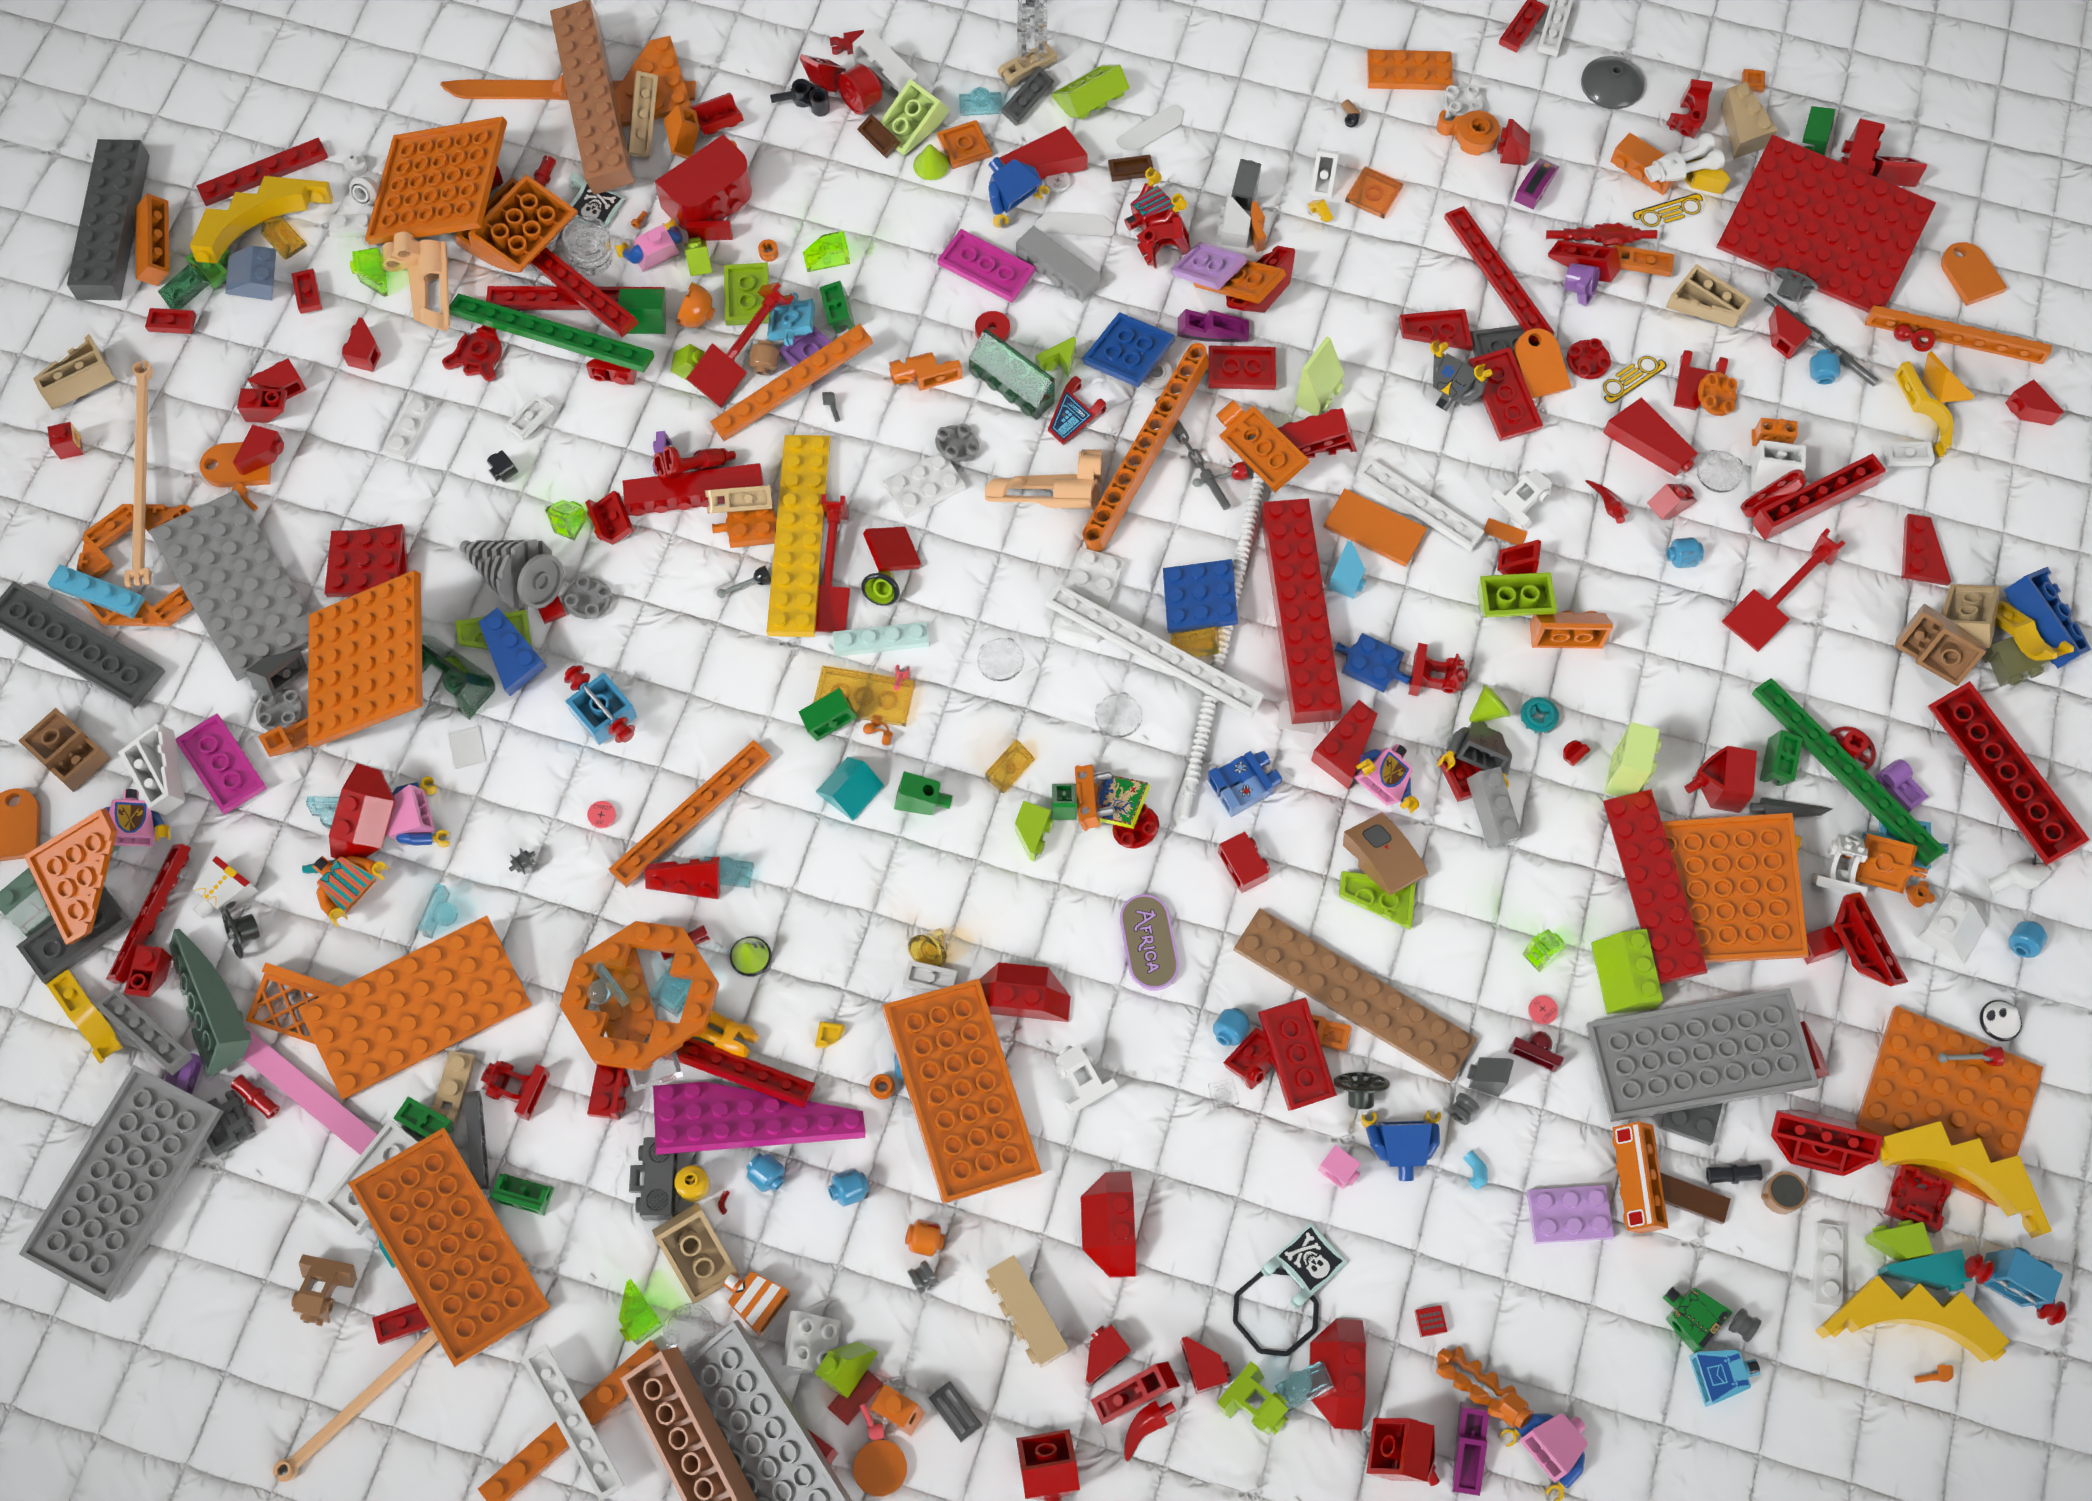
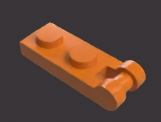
[1613,245,1674,277]

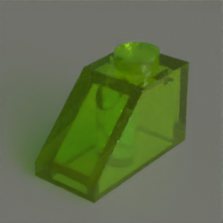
[803,231,850,272]
[350,247,388,297]
[545,499,587,541]
[1522,929,1566,973]
[618,1278,664,1345]

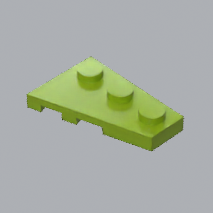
[455,609,533,650]
[1339,871,1415,930]

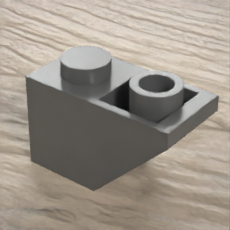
[1231,159,1262,211]

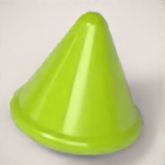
[913,144,949,180]
[1469,684,1511,722]

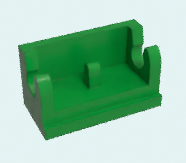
[1802,106,1836,156]
[819,280,855,333]
[798,687,858,741]
[1760,730,1803,786]
[393,1096,454,1139]
[490,1173,554,1216]

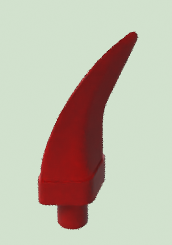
[1585,480,1629,524]
[1124,1400,1176,1462]

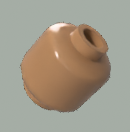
[749,340,780,375]

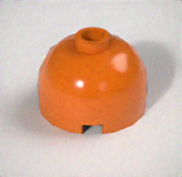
[676,282,715,328]

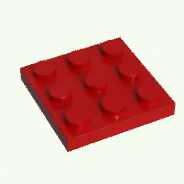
[324,529,404,597]

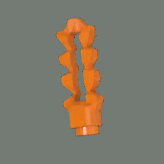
[1436,1346,1533,1429]

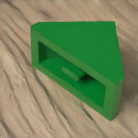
[1052,784,1077,820]

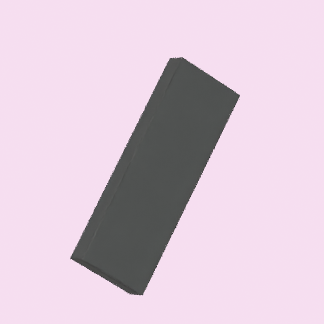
[1000,67,1054,126]

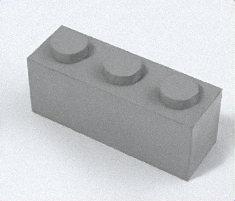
[1467,767,1522,848]

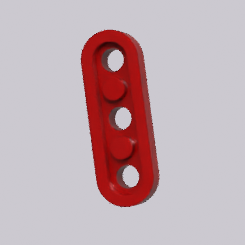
[1740,469,1807,518]

